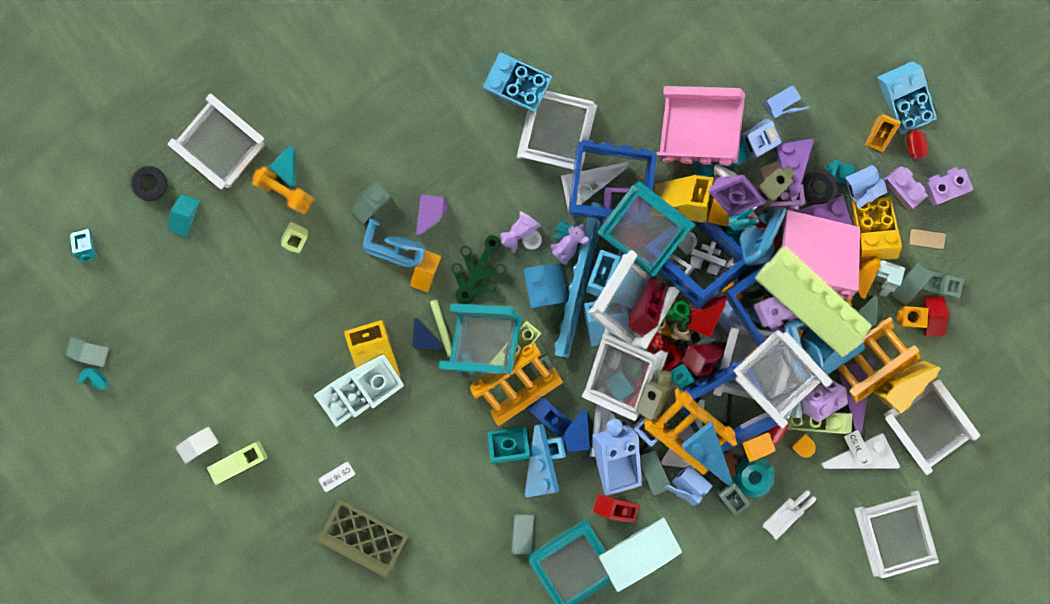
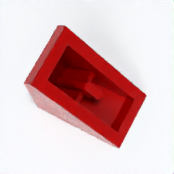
[924,297,950,336]

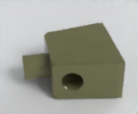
[756,166,795,211]
[637,370,678,421]

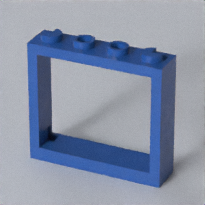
[568,140,657,226]
[643,217,750,309]
[722,256,808,353]
[682,358,779,452]

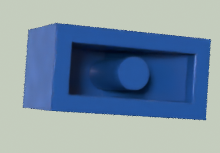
[526,397,571,436]
[561,409,590,452]

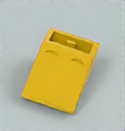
[650,175,714,223]
[852,197,902,262]
[344,320,400,376]
[872,361,941,413]

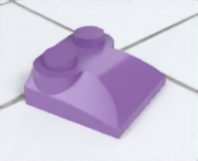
[709,175,765,217]

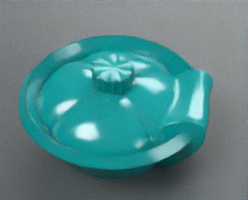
[733,457,775,498]

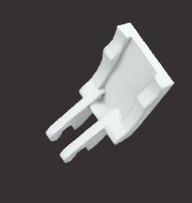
[763,490,816,540]

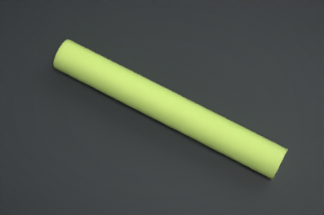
[430,300,452,357]

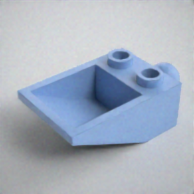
[593,419,642,496]

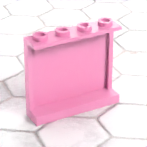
[656,86,745,166]
[780,210,860,299]

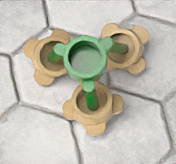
[656,300,691,340]

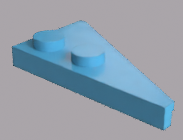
[682,421,733,486]
[525,424,559,498]

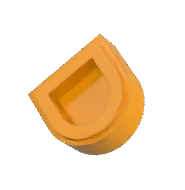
[791,434,816,458]

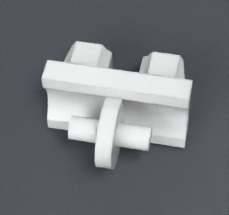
[689,241,726,276]

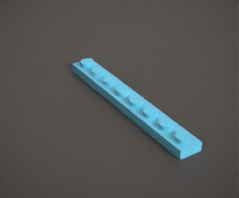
[554,202,603,358]

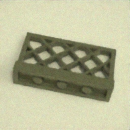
[317,500,408,578]

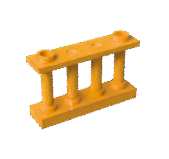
[252,167,315,215]
[837,317,921,403]
[469,342,563,426]
[644,388,737,475]

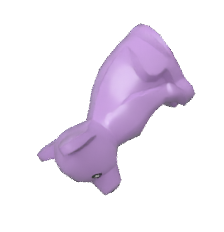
[500,211,541,253]
[551,224,590,265]

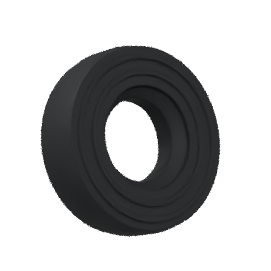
[131,166,167,201]
[802,169,837,204]

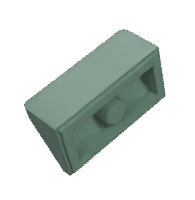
[512,513,534,554]

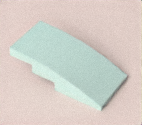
[314,355,404,427]
[598,518,682,592]

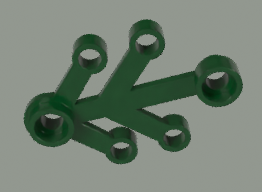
[451,236,507,305]

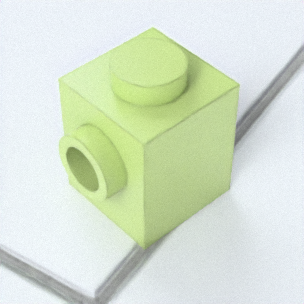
[281,222,308,254]

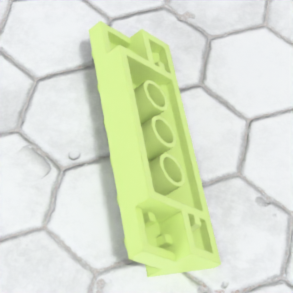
[755,246,872,357]

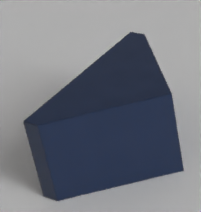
[412,317,444,349]

